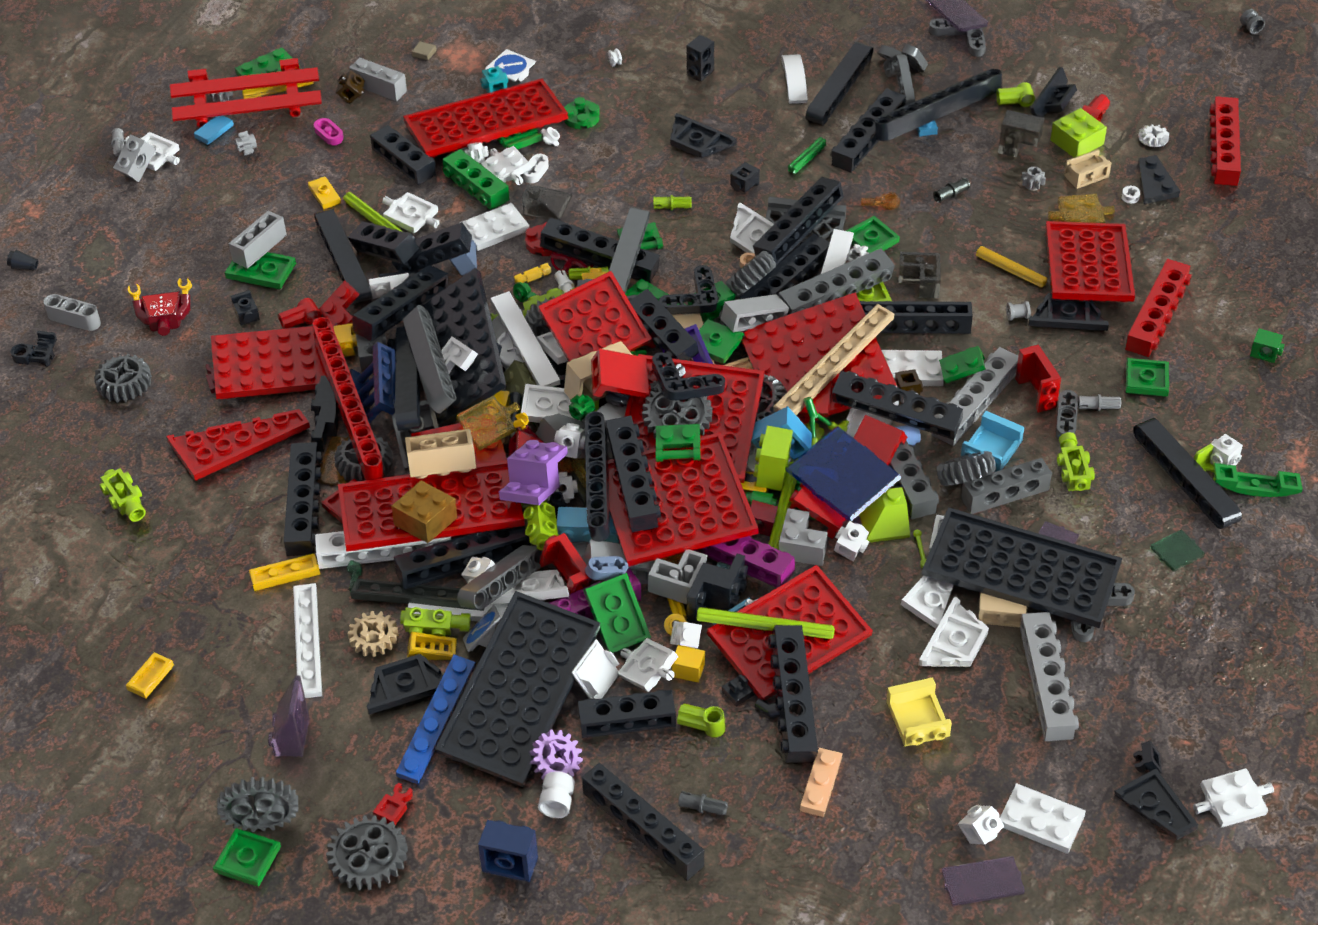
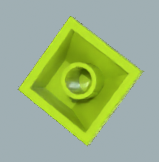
[858,487,910,543]

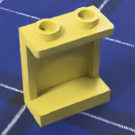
[886,677,952,746]

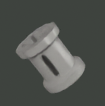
[1006,301,1031,321]

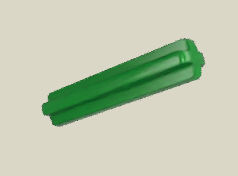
[788,137,827,174]

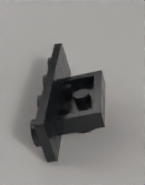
[1030,67,1077,123]

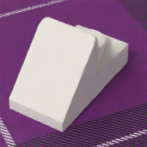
[369,273,409,299]

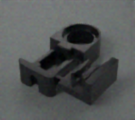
[10,331,57,367]

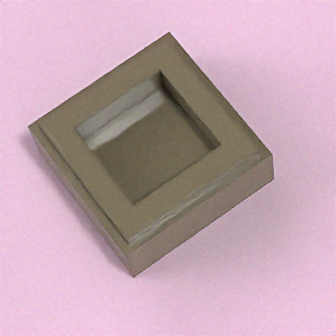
[412,41,436,61]

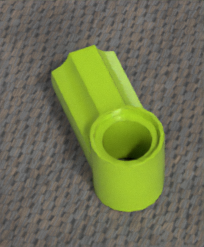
[996,82,1036,107]
[677,703,726,738]

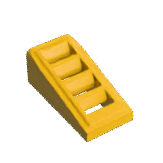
[407,632,457,660]

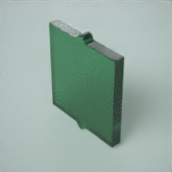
[1150,529,1205,572]

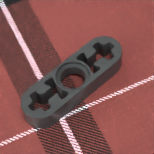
[1056,390,1078,439]

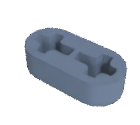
[585,556,629,580]

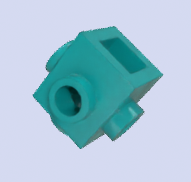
[480,66,508,93]

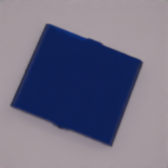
[785,426,901,521]

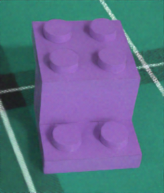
[499,440,568,505]

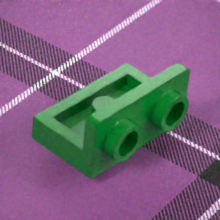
[939,346,986,384]

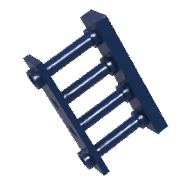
[350,342,396,424]

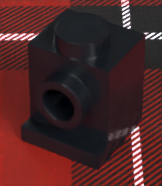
[730,162,760,193]
[230,290,260,326]

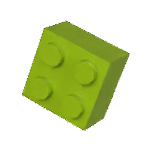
[1050,108,1107,158]
[753,425,793,491]

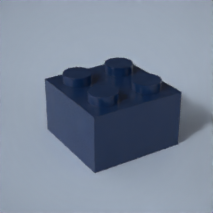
[478,820,538,882]

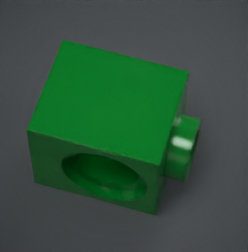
[1250,328,1285,363]

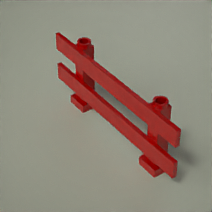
[170,58,322,128]

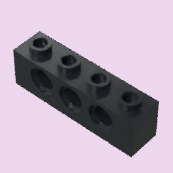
[370,125,436,185]
[347,221,419,264]
[391,222,472,272]
[630,289,699,361]
[578,690,676,738]

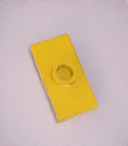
[308,177,341,210]
[126,652,174,699]

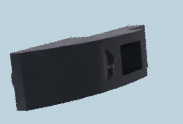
[311,375,339,452]

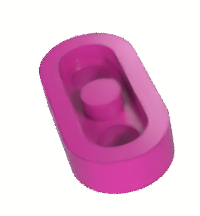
[314,118,344,145]

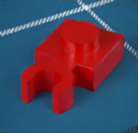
[373,783,413,825]

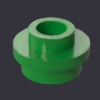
[513,282,531,302]

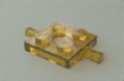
[1048,193,1115,223]
[457,395,520,451]

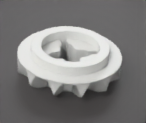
[1138,124,1169,147]

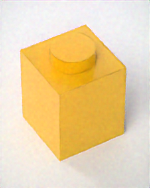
[671,645,705,683]

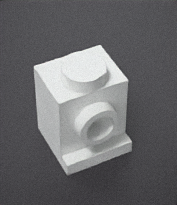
[670,621,702,648]

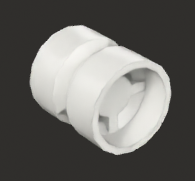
[538,771,575,818]

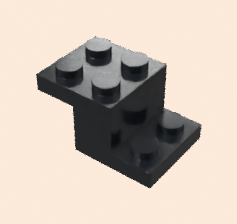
[687,553,748,624]

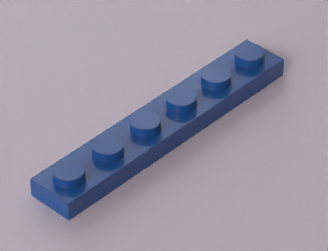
[396,655,475,784]

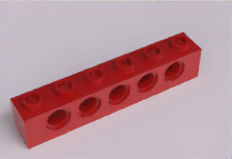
[1209,96,1241,186]
[1125,258,1192,357]

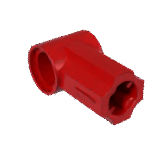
[1082,94,1110,122]
[277,298,322,329]

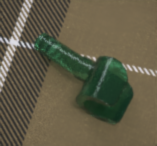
[347,560,363,591]

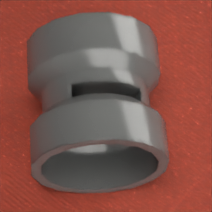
[1240,9,1265,34]

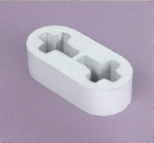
[523,154,549,183]

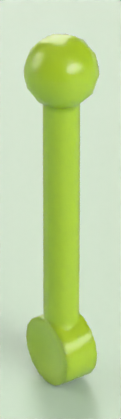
[913,529,926,568]

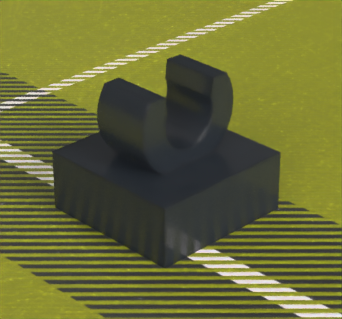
[722,675,755,707]
[1133,741,1162,774]

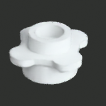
[541,127,560,146]

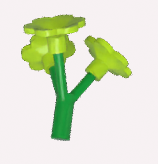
[803,397,849,452]

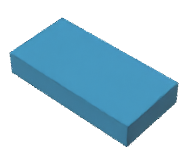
[194,116,234,145]

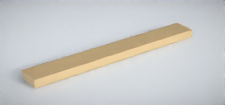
[773,304,894,415]

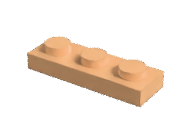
[800,748,842,817]

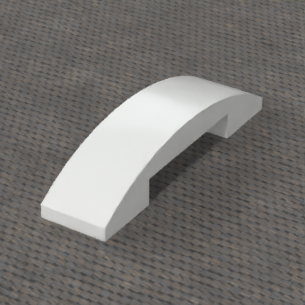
[781,54,808,104]

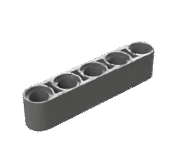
[457,545,543,610]

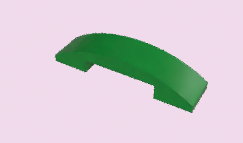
[1213,463,1303,497]

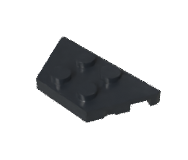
[670,113,737,158]
[1028,293,1109,331]
[367,654,443,715]

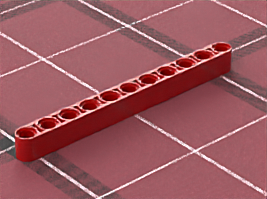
[312,317,384,480]

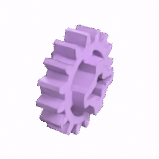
[530,730,583,780]

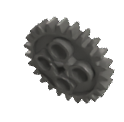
[642,386,712,439]
[217,777,298,832]
[326,815,408,890]

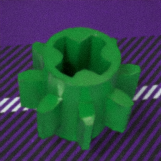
[569,394,595,421]

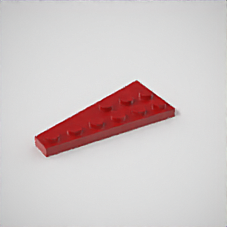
[166,409,310,481]

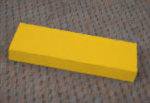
[249,553,320,591]

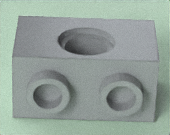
[113,134,156,182]

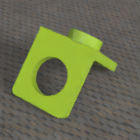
[1194,444,1216,482]

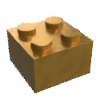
[392,481,457,543]

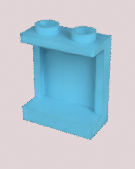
[961,411,1024,472]

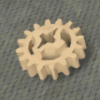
[348,611,399,657]

